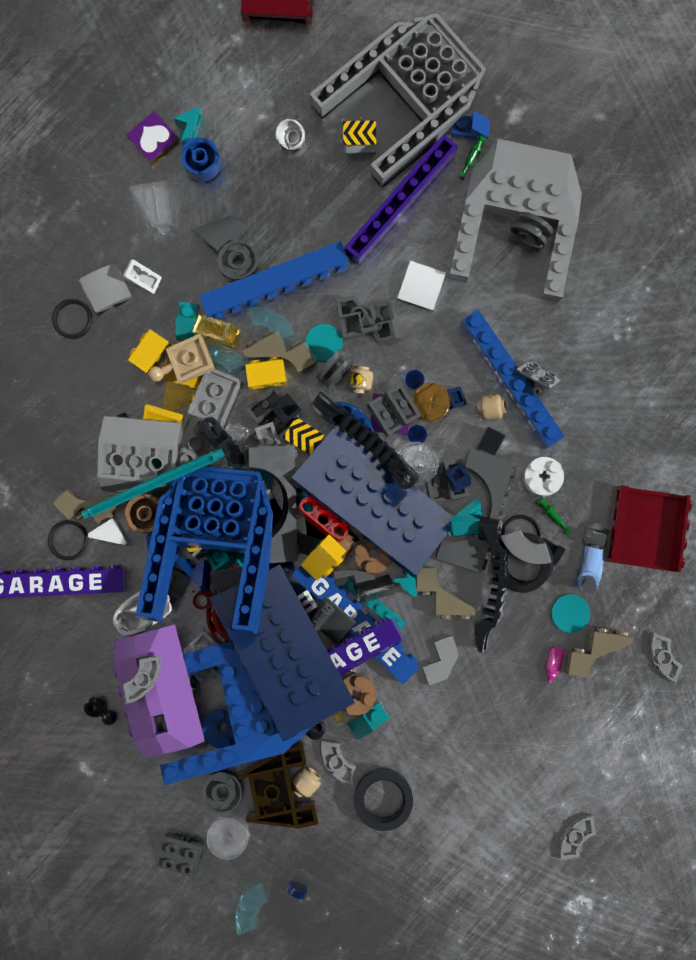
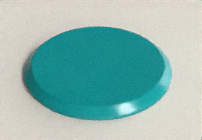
[306,324,343,362]
[552,594,590,633]

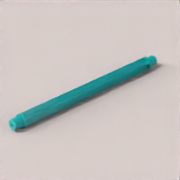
[81,449,225,519]

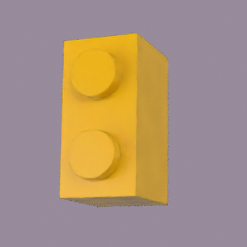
[128,329,171,375]
[245,357,287,390]
[300,535,346,581]

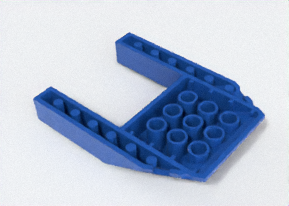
[135,466,273,635]
[160,642,315,785]

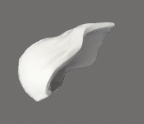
[113,591,172,636]

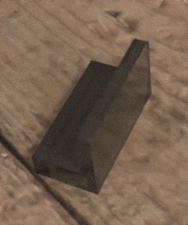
[353,574,401,604]

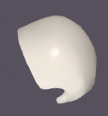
[275,119,305,150]

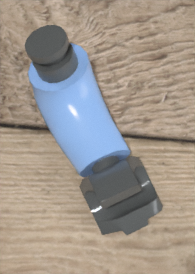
[578,523,609,594]

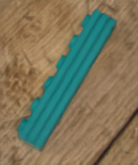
[343,577,407,630]

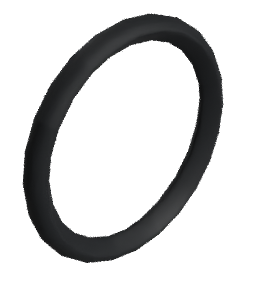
[52,299,92,338]
[501,515,541,541]
[48,520,88,560]

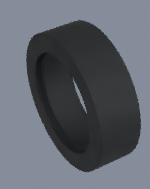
[492,532,554,593]
[354,768,413,831]

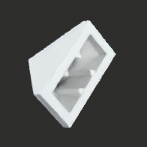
[123,259,162,294]
[88,519,130,546]

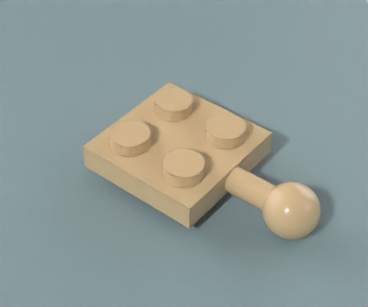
[148,334,215,384]

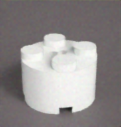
[522,457,564,497]

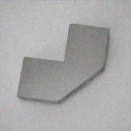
[422,635,459,686]

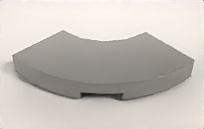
[501,530,552,564]
[649,632,683,683]
[122,655,161,704]
[320,740,356,786]
[559,814,596,860]

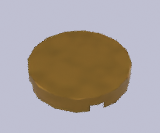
[412,383,450,421]

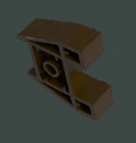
[237,742,319,828]

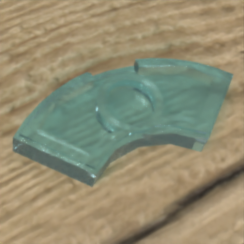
[249,307,295,339]
[206,345,246,375]
[236,881,268,936]

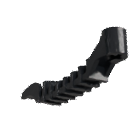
[310,392,419,489]
[198,417,282,528]
[476,516,509,653]

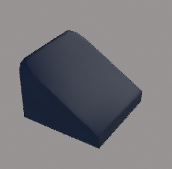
[447,386,467,411]
[444,464,471,493]

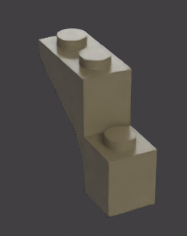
[243,330,317,372]
[53,490,128,524]
[416,568,475,619]
[565,628,633,678]

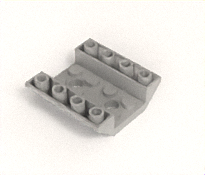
[97,415,182,497]

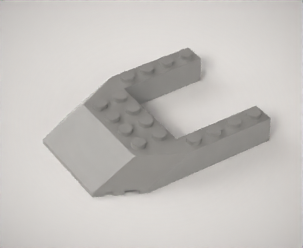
[309,13,486,186]
[448,139,582,303]

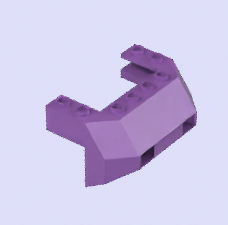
[113,624,205,758]

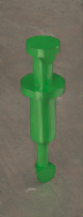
[460,135,487,177]
[536,496,570,534]

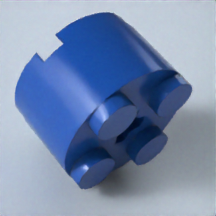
[181,137,221,183]
[202,706,235,749]

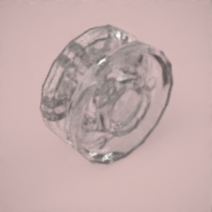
[398,442,439,484]
[207,814,250,860]

